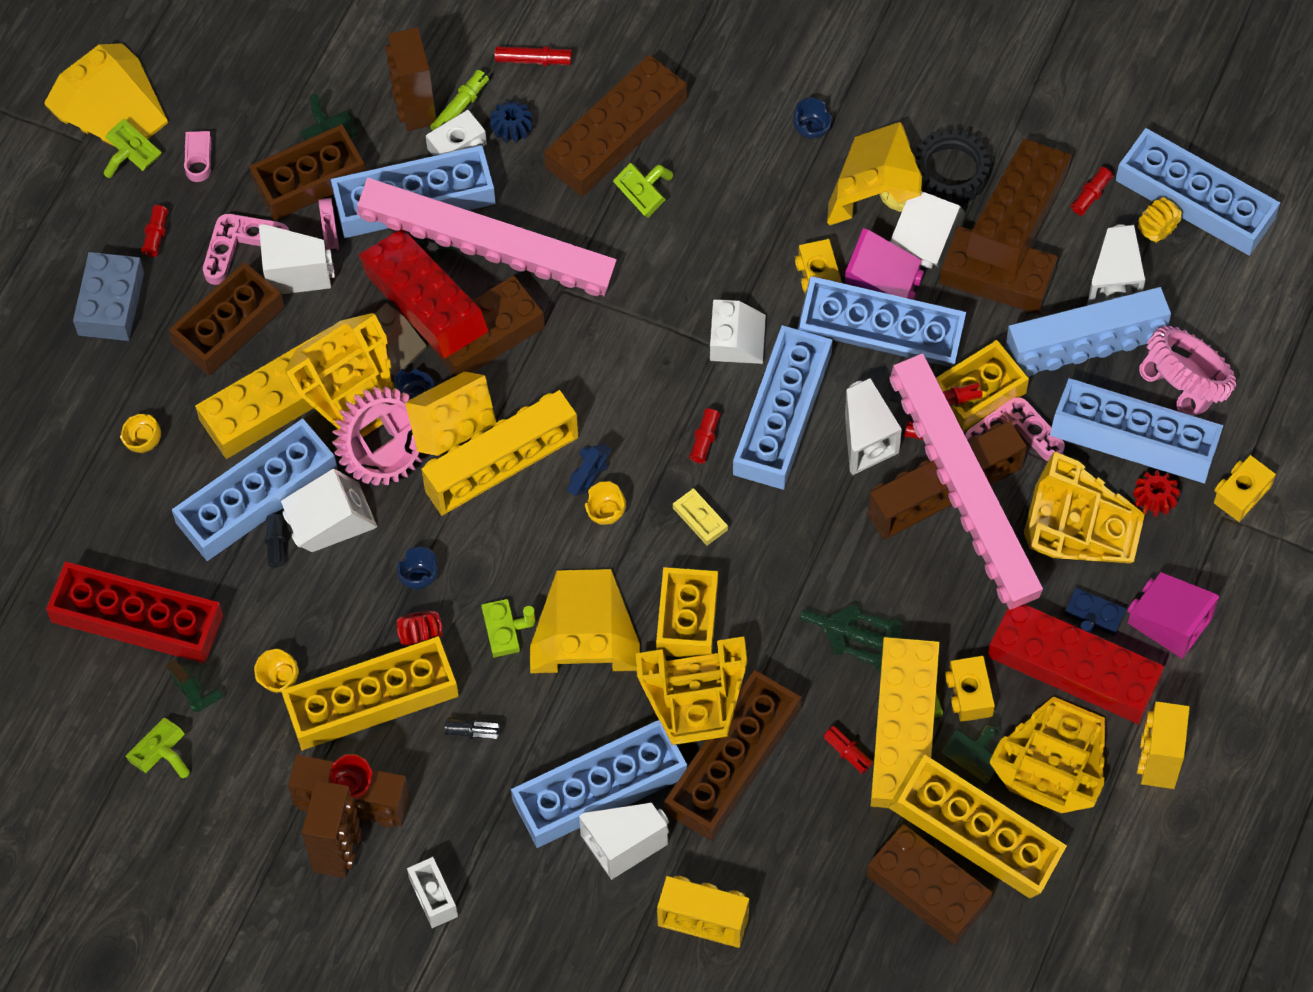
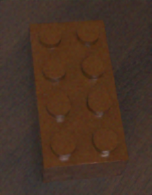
[385,27,436,131]
[249,124,366,221]
[940,226,1058,314]
[169,262,284,376]
[428,275,545,377]
[288,755,410,828]
[302,780,362,878]
[867,824,992,945]

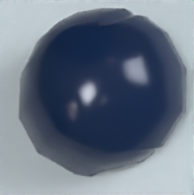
[793,97,832,139]
[394,368,434,400]
[397,546,438,590]

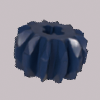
[490,99,533,143]

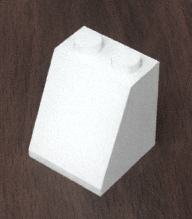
[890,191,965,269]
[259,224,335,294]
[1087,225,1145,306]
[845,379,902,475]
[281,469,377,552]
[579,803,669,880]

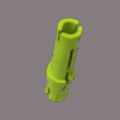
[430,70,489,130]

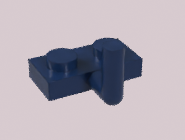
[567,443,612,496]
[1064,588,1126,636]

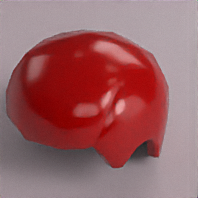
[328,754,372,800]

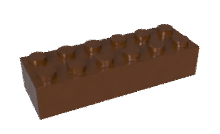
[544,55,687,197]
[966,138,1072,273]
[867,421,1027,540]
[664,670,801,841]

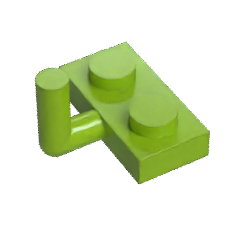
[104,119,162,178]
[613,163,673,218]
[481,599,535,658]
[125,717,190,778]

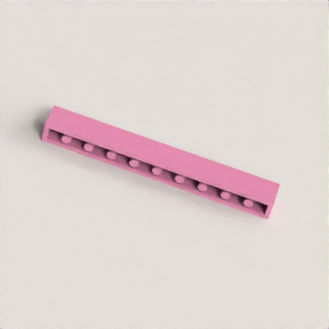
[357,177,616,296]
[890,353,1043,610]

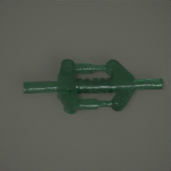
[800,605,902,671]

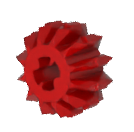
[1133,470,1180,517]
[396,611,443,646]

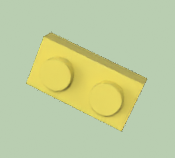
[673,488,728,546]

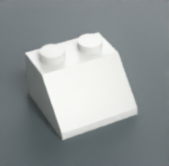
[710,300,766,364]

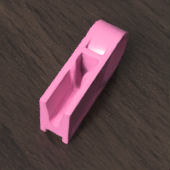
[184,131,211,182]
[318,198,339,250]

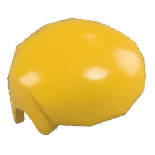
[120,414,161,453]
[585,481,626,525]
[254,649,299,693]

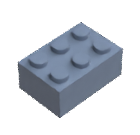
[73,252,144,341]

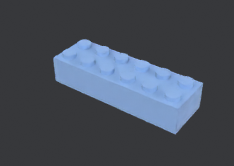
[1116,128,1280,256]
[331,145,496,238]
[797,276,966,367]
[1005,287,1171,377]
[733,325,832,490]
[1050,378,1223,484]
[172,418,337,561]
[511,720,687,848]

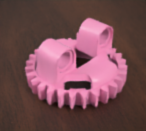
[1139,326,1236,416]
[333,386,422,485]

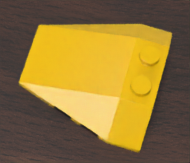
[44,44,168,147]
[827,122,922,225]
[285,313,394,438]
[1024,452,1145,563]
[530,569,640,673]
[635,636,747,745]
[989,697,1105,814]

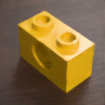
[795,239,842,294]
[1214,455,1276,522]
[946,656,995,722]

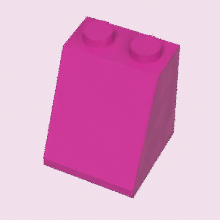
[845,228,924,300]
[1127,572,1219,659]

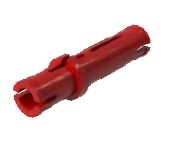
[495,46,572,67]

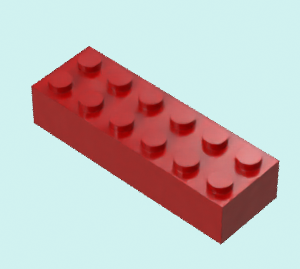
[359,229,489,359]
[46,561,223,664]
[988,604,1165,724]

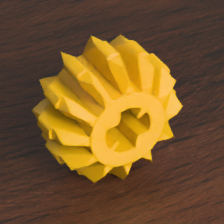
[1138,197,1182,243]

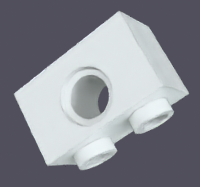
[426,110,487,156]
[407,857,458,928]

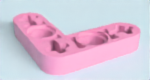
[203,214,289,285]
[965,397,1065,461]

